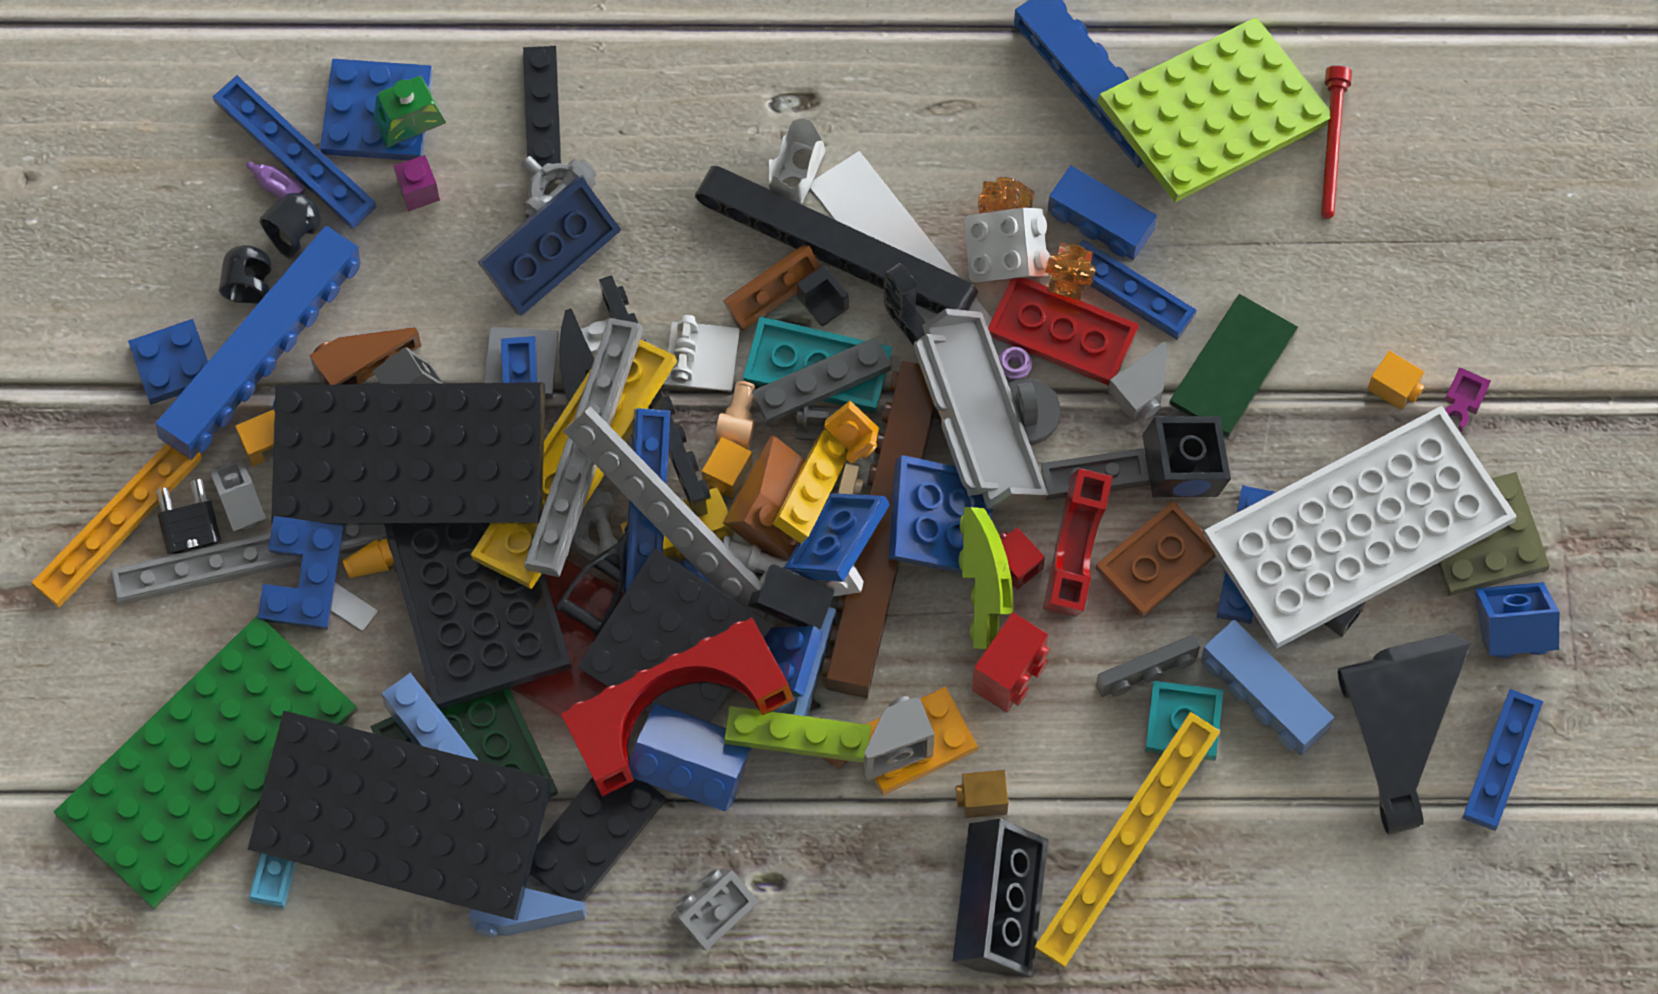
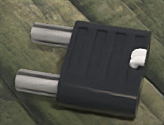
[156,479,221,554]

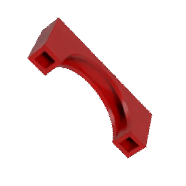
[561,618,794,797]

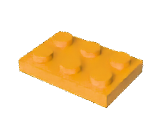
[867,686,978,796]

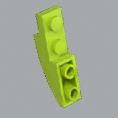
[959,507,1014,649]

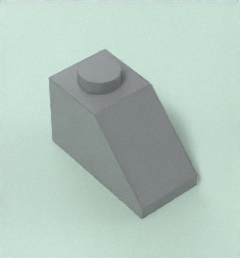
[1108,342,1168,423]
[210,459,266,531]

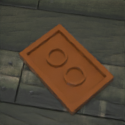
[1095,500,1217,619]

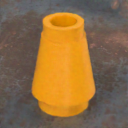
[343,538,395,579]

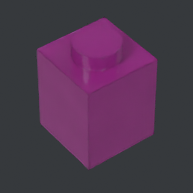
[393,155,440,212]

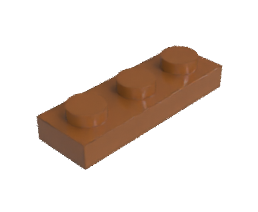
[722,244,821,331]

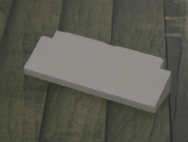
[914,309,1048,509]

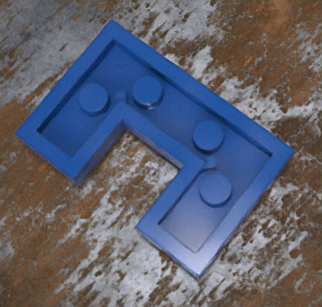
[258,516,344,630]

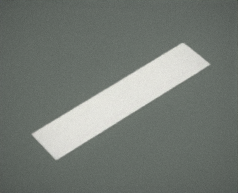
[810,151,1013,357]

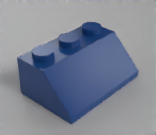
[629,703,752,811]

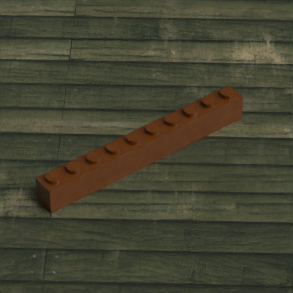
[821,360,936,699]

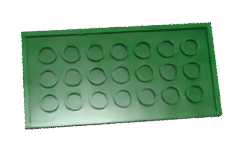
[53,615,358,909]

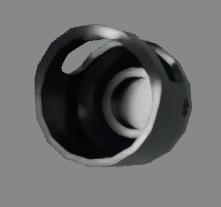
[259,193,321,258]
[219,245,272,304]

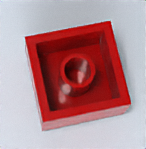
[972,612,1050,712]

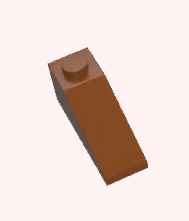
[309,327,422,385]

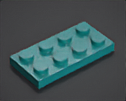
[743,317,893,413]

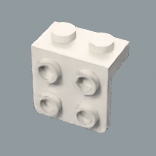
[964,208,1050,283]

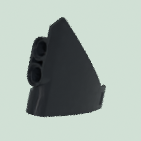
[1337,632,1472,835]

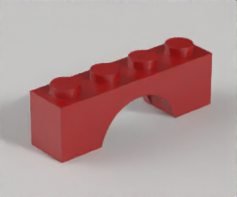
[1042,468,1113,617]

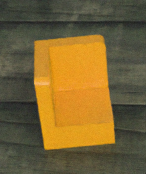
[235,410,275,467]

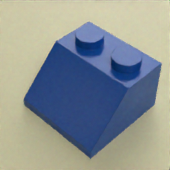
[1475,582,1560,658]

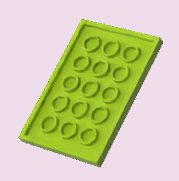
[1097,17,1330,203]

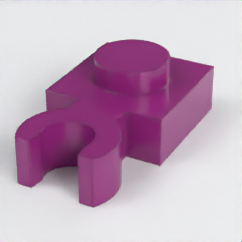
[1445,367,1491,432]

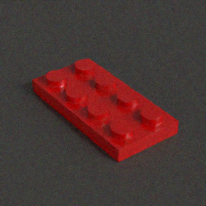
[988,277,1139,386]

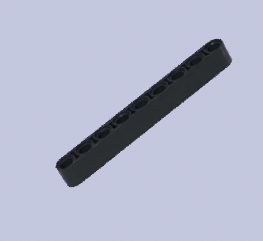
[695,166,979,314]

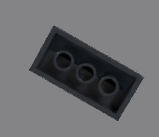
[952,818,1048,977]

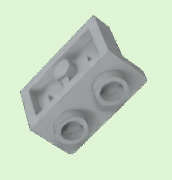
[670,868,759,951]

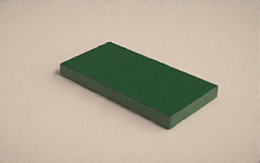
[1169,294,1298,438]

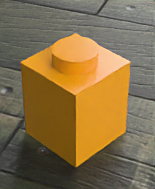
[1367,350,1425,411]
[702,437,753,498]

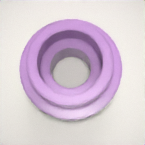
[999,347,1032,380]

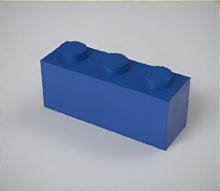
[1048,165,1157,260]

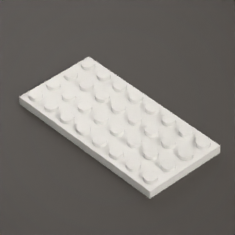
[1203,406,1517,649]

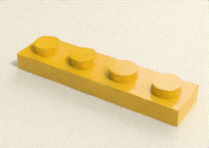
[773,429,848,544]

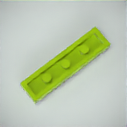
[724,706,871,763]

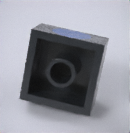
[1142,416,1231,498]

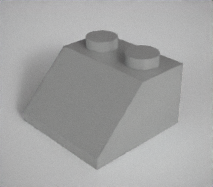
[864,696,935,780]

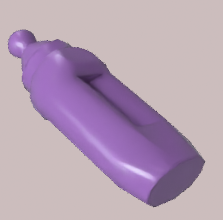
[246,162,305,199]

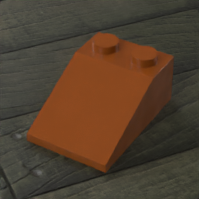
[723,436,805,560]

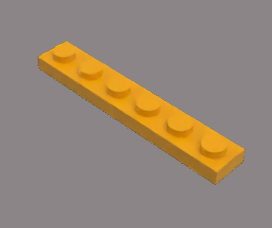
[31,444,202,608]

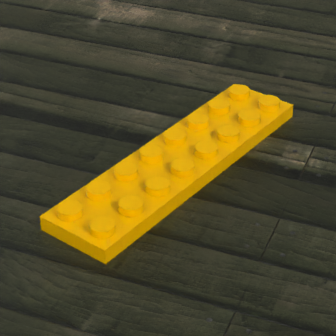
[471,339,677,589]

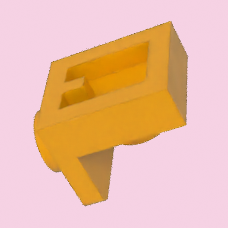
[824,401,879,464]

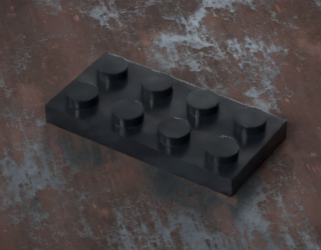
[529,777,666,902]

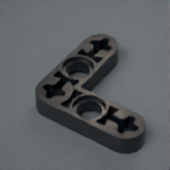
[884,263,926,346]

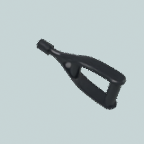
[555,524,628,636]

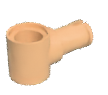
[715,381,755,450]

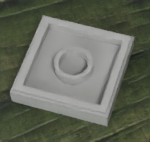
[484,327,559,398]

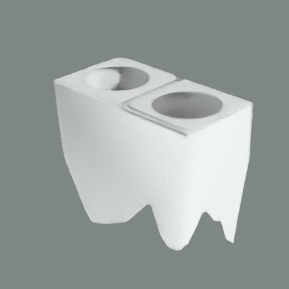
[769,118,826,205]

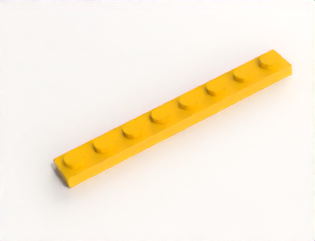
[1034,712,1220,969]

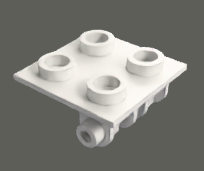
[664,315,740,392]

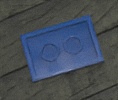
[784,493,890,582]

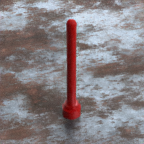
[1321,65,1352,219]

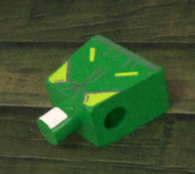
[374,76,446,148]

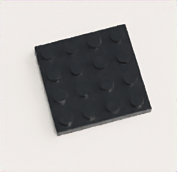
[577,548,773,722]

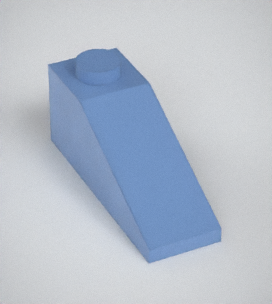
[469,888,587,937]

